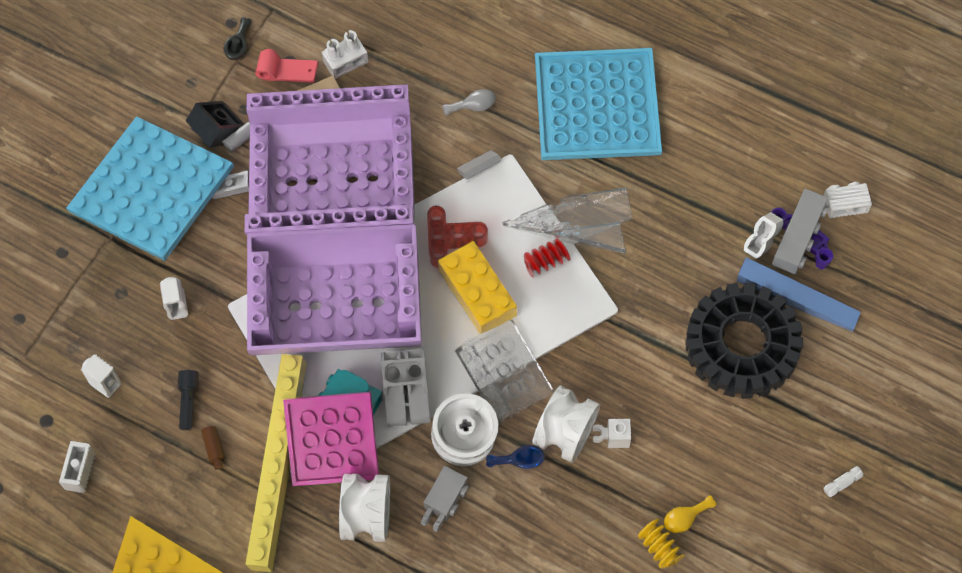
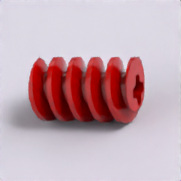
[524,238,571,278]

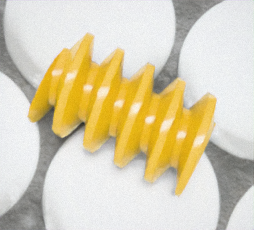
[638,519,685,569]

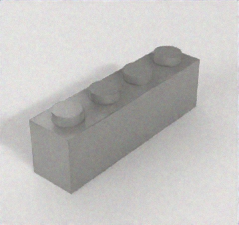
[772,189,829,274]

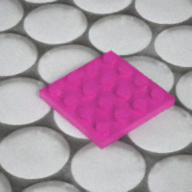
[283,392,379,486]

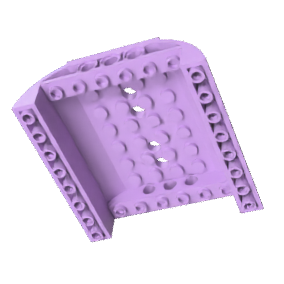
[244,84,415,235]

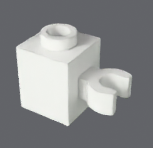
[593,419,631,448]

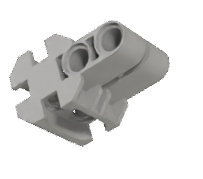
[381,349,430,427]

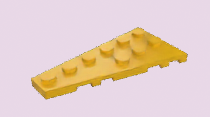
[112,516,223,573]

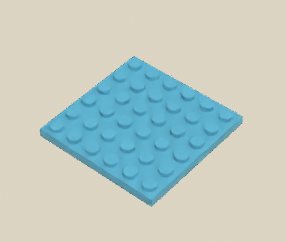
[535,48,662,160]
[66,116,234,261]

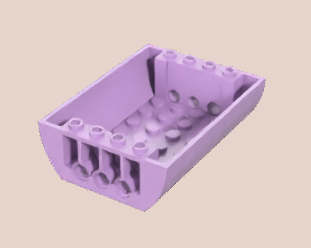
[247,224,422,356]

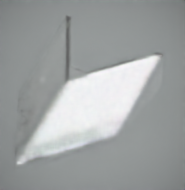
[502,188,633,254]

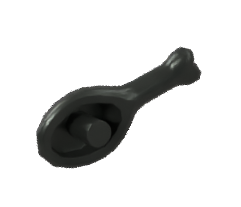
[224,17,252,60]

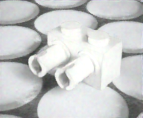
[322,30,369,79]

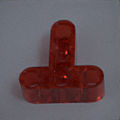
[427,205,488,268]

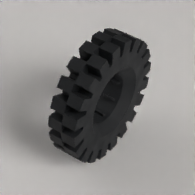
[685,283,803,399]

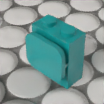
[318,369,384,416]

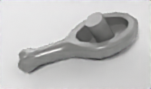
[442,89,496,116]

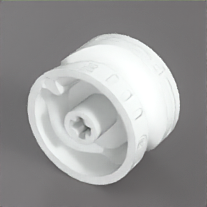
[532,385,600,463]
[431,393,498,466]
[339,473,390,542]

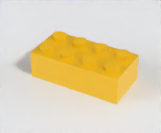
[438,241,517,336]

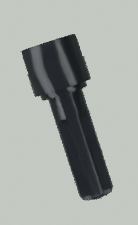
[177,370,199,431]

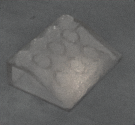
[455,320,555,424]

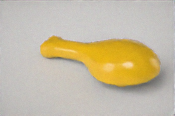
[663,495,717,533]

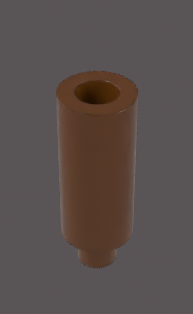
[201,426,225,470]

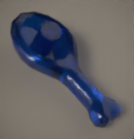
[486,445,545,469]

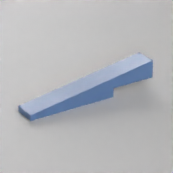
[737,258,861,331]

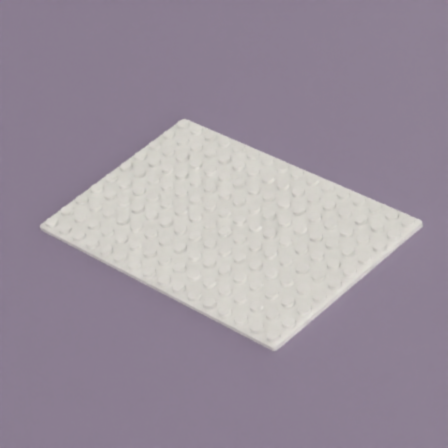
[228,155,618,448]

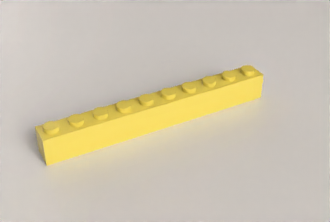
[246,354,307,572]

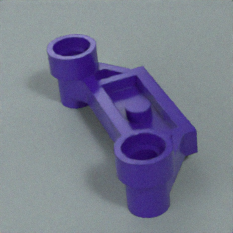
[771,208,833,270]

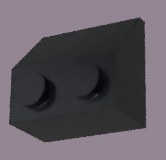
[186,101,244,147]

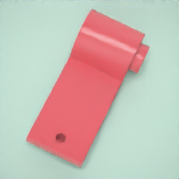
[255,49,319,83]

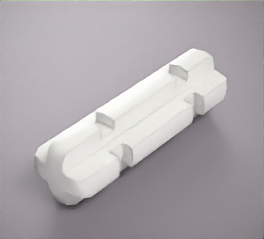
[824,466,864,497]

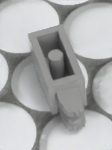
[421,466,470,532]

